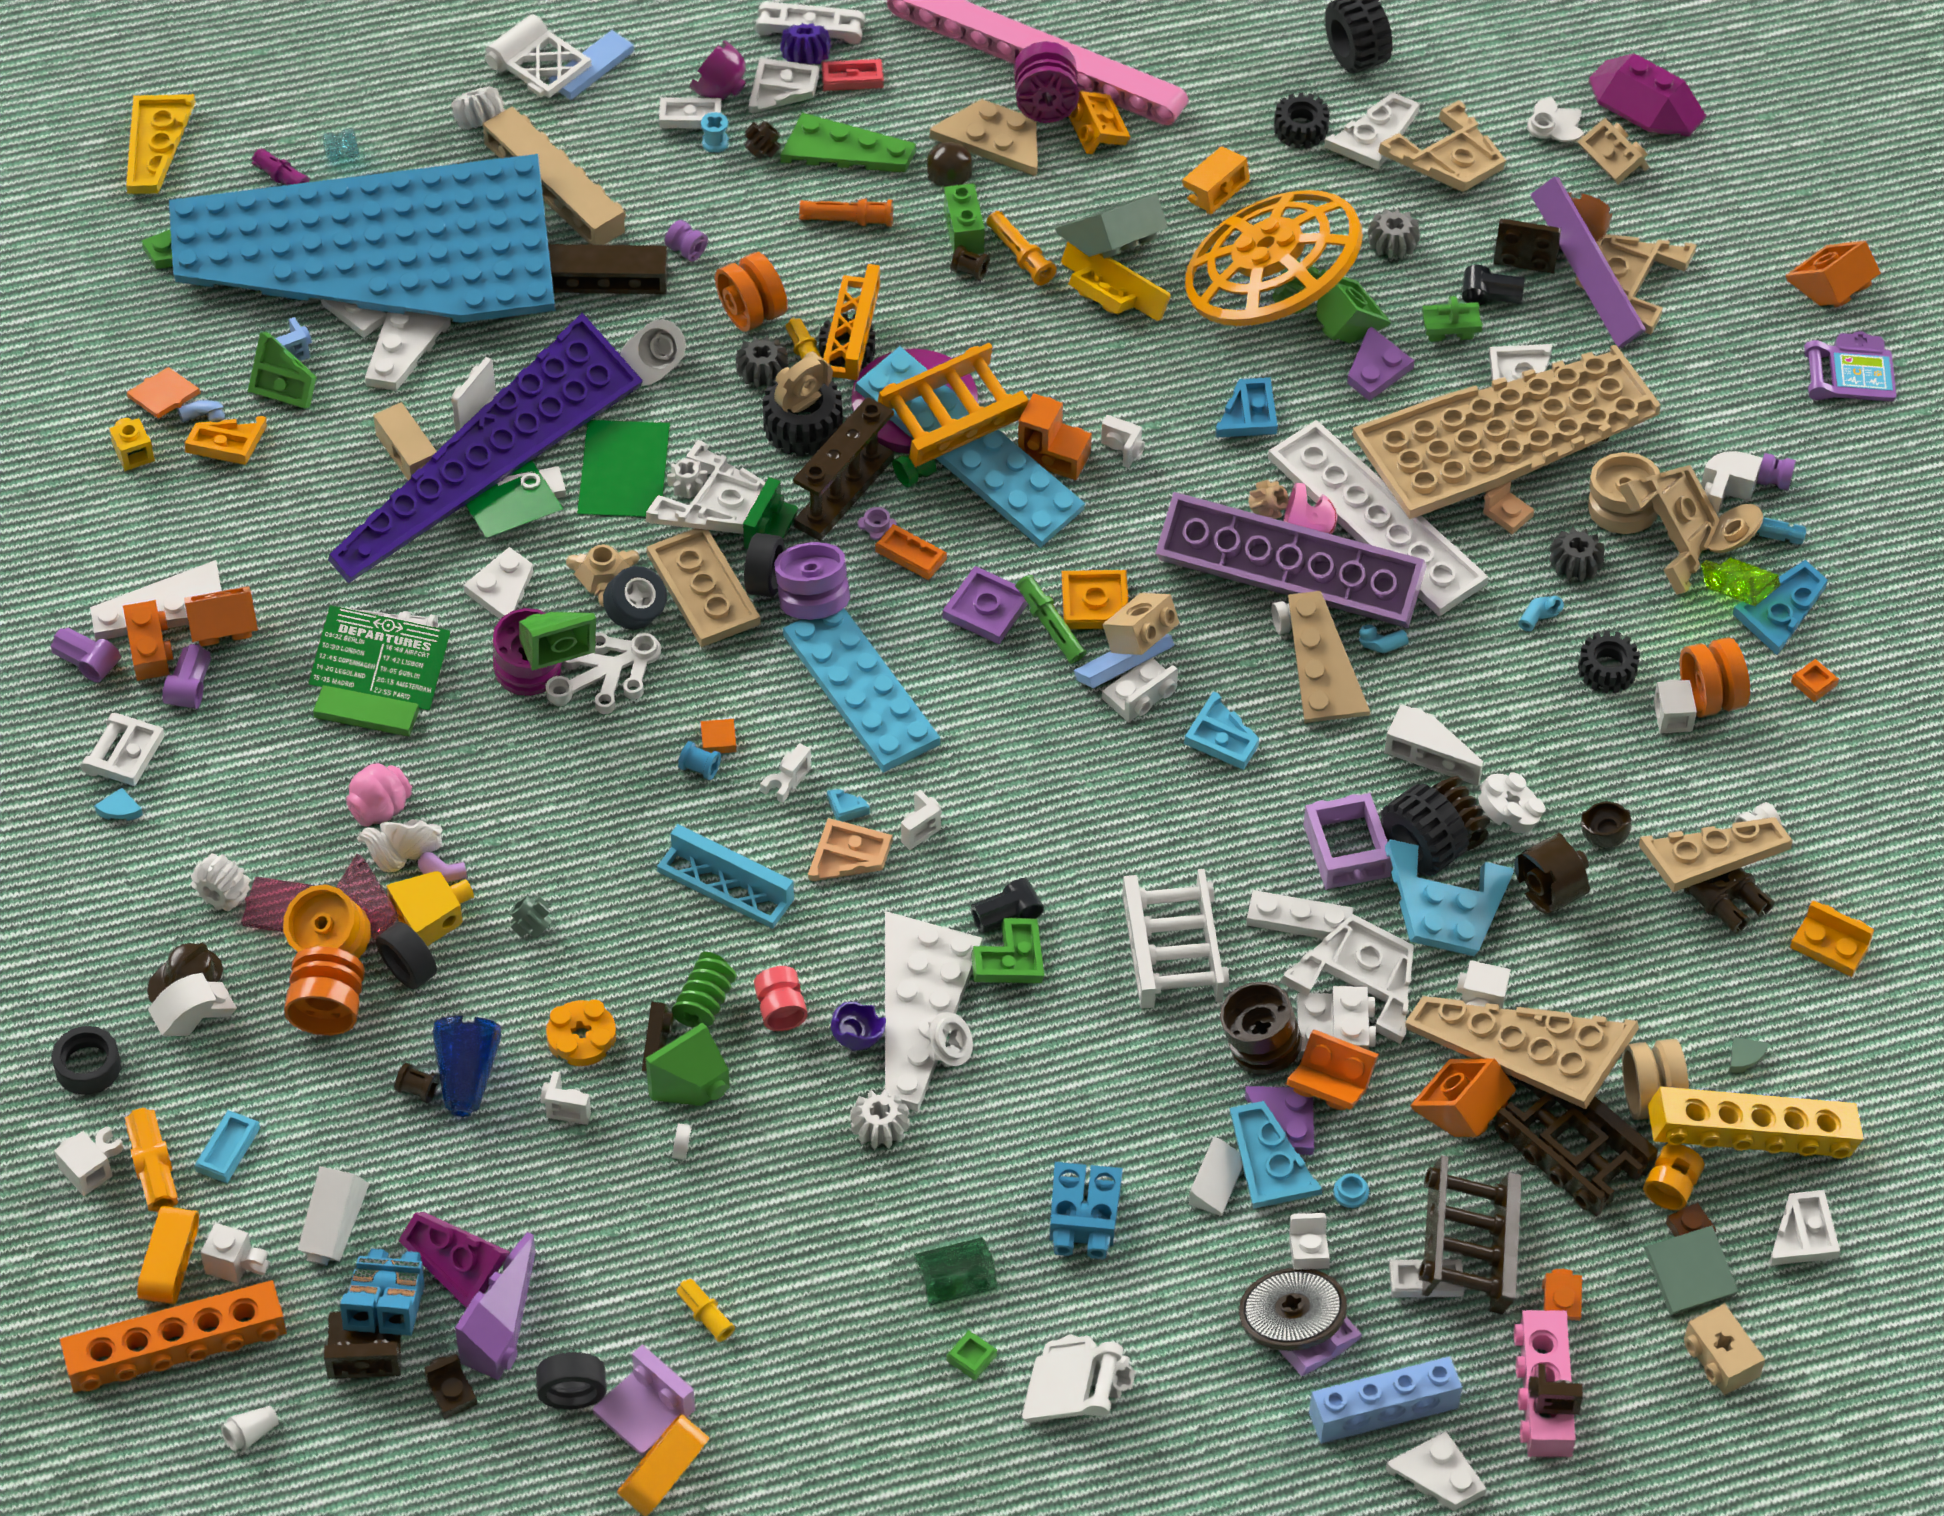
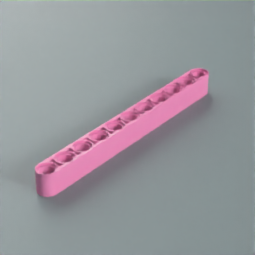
[887,0,1189,125]

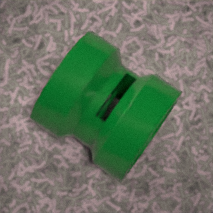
[892,454,936,488]

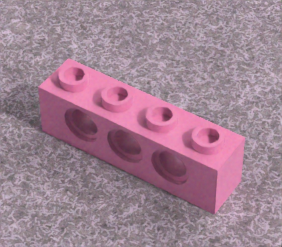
[1514,1310,1576,1457]

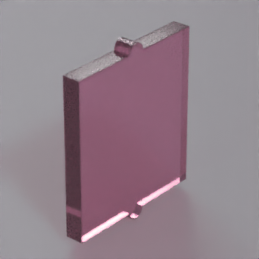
[241,876,313,932]

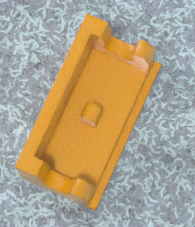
[1182,146,1250,215]

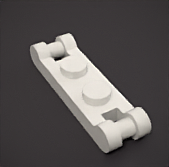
[755,2,865,44]

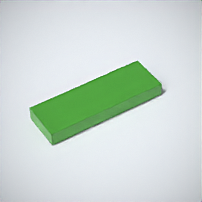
[313,685,419,737]

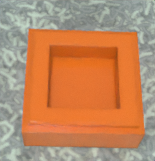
[1791,659,1839,703]
[701,719,737,753]

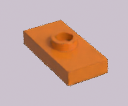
[875,524,947,581]

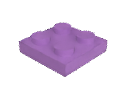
[942,566,1028,644]

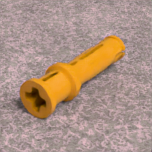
[986,211,1057,286]

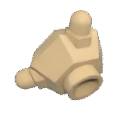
[566,544,640,607]

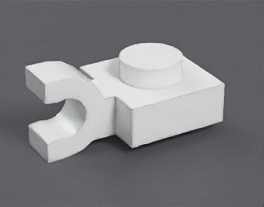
[760,743,811,803]

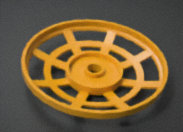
[1185,190,1363,326]

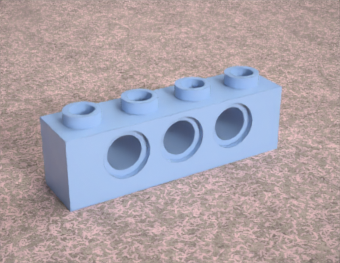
[1309,1356,1462,1444]

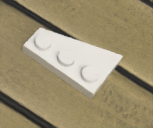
[1324,93,1420,170]
[1489,344,1553,382]

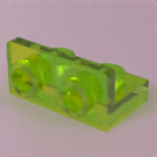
[1701,557,1781,606]

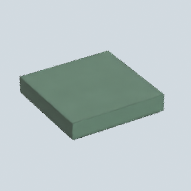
[1644,1226,1739,1315]

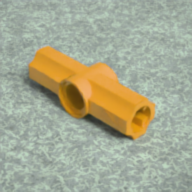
[125,1108,179,1213]

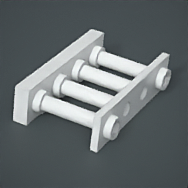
[1122,869,1229,1009]

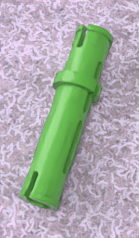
[1015,574,1087,664]

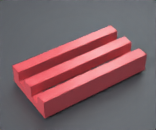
[822,59,883,91]

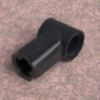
[1462,264,1525,306]
[971,878,1044,933]

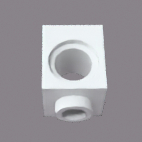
[1653,680,1697,733]

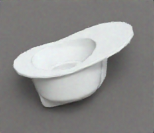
[620,319,686,386]

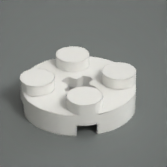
[1478,772,1545,833]

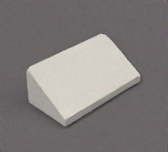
[1189,1137,1243,1216]

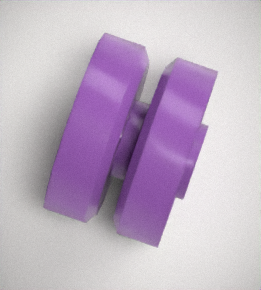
[774,542,850,620]

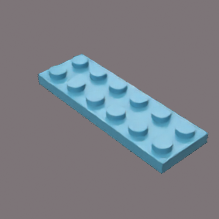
[783,608,940,773]

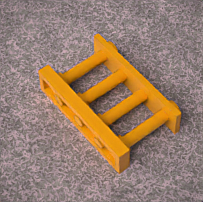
[878,342,1029,467]

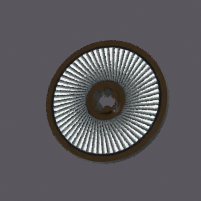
[1239,1268,1347,1351]

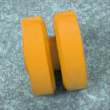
[283,884,371,959]

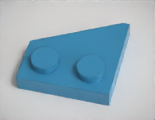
[1216,378,1278,438]

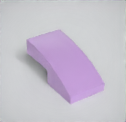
[1279,1317,1362,1376]

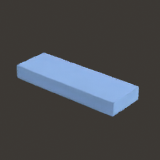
[549,30,634,100]
[1074,634,1174,688]

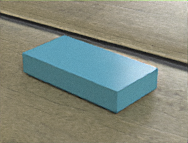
[195,1110,260,1183]

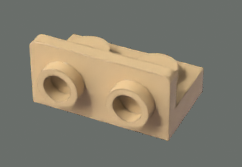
[1578,118,1649,184]

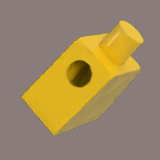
[386,871,474,946]

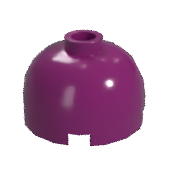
[689,40,746,101]

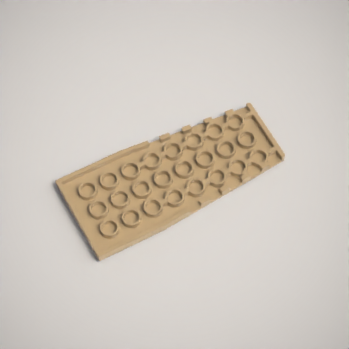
[1353,345,1660,519]

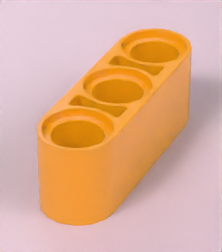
[137,1206,199,1304]
[617,1413,709,1516]

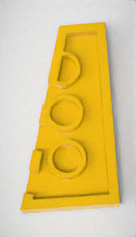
[126,94,196,194]

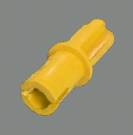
[785,318,822,359]
[676,1278,735,1342]

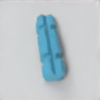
[1757,517,1806,545]

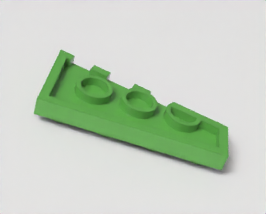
[780,112,916,173]

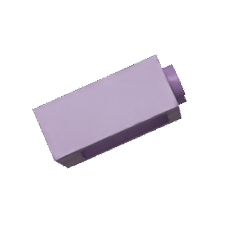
[1303,793,1392,890]

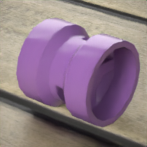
[665,220,708,261]
[1757,453,1796,491]

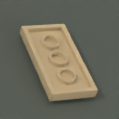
[647,528,761,647]

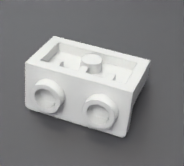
[1102,658,1178,723]

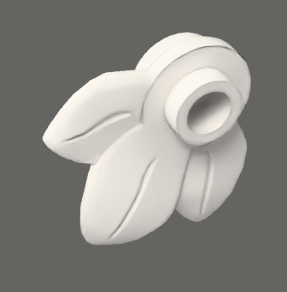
[1527,97,1584,142]

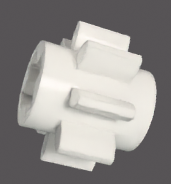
[667,458,707,499]
[1093,1356,1136,1399]

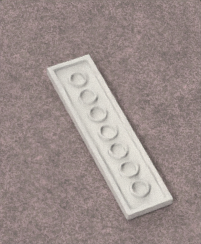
[1268,420,1488,617]

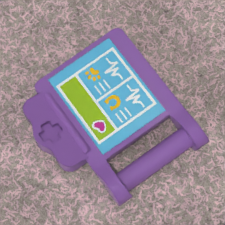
[1804,331,1896,402]

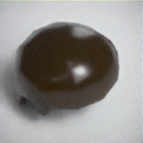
[927,141,972,187]
[1581,801,1632,849]

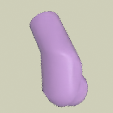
[418,852,467,882]

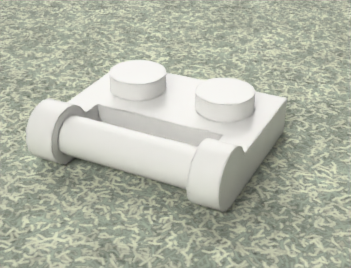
[80,713,165,786]

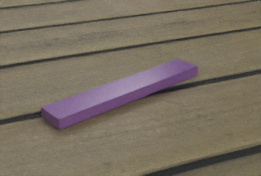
[1530,176,1646,348]

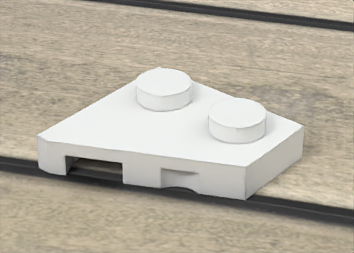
[464,547,533,619]
[1770,1190,1840,1265]
[1386,1432,1486,1511]

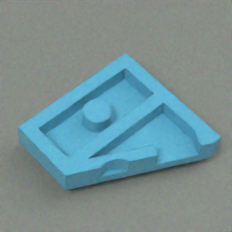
[1184,691,1259,770]

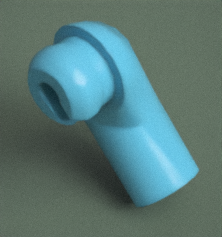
[1518,596,1564,632]
[1359,625,1409,653]

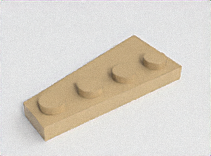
[1288,591,1370,723]
[1639,817,1793,892]

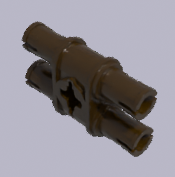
[1684,868,1775,934]

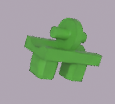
[1422,296,1483,342]

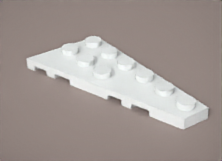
[885,911,983,1111]

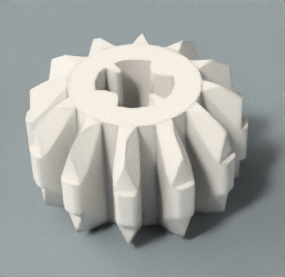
[451,86,505,129]
[190,853,250,911]
[850,1089,909,1150]

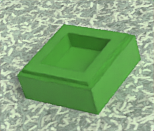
[946,1330,997,1381]

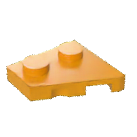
[185,416,267,465]

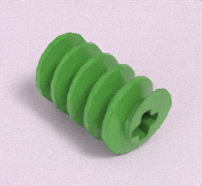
[671,951,737,1027]

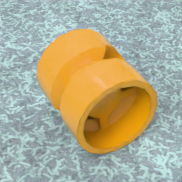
[1643,1144,1705,1210]

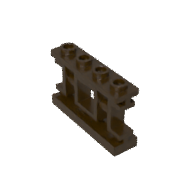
[1494,1087,1658,1217]

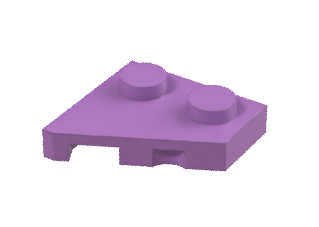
[1347,327,1414,401]
[1245,1086,1314,1155]

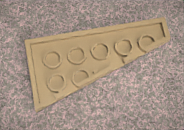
[1405,996,1639,1109]

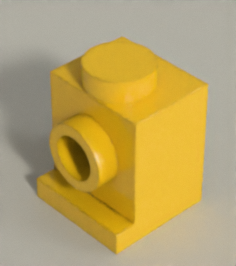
[109,418,155,471]

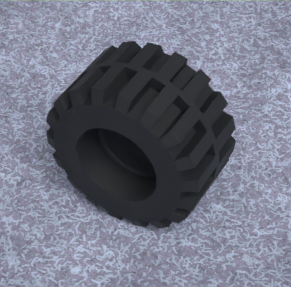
[1325,0,1393,74]
[763,380,843,456]
[1380,783,1469,876]

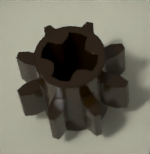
[744,121,781,159]

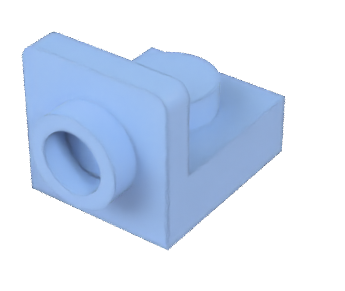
[275,317,312,361]

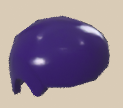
[831,1001,886,1051]

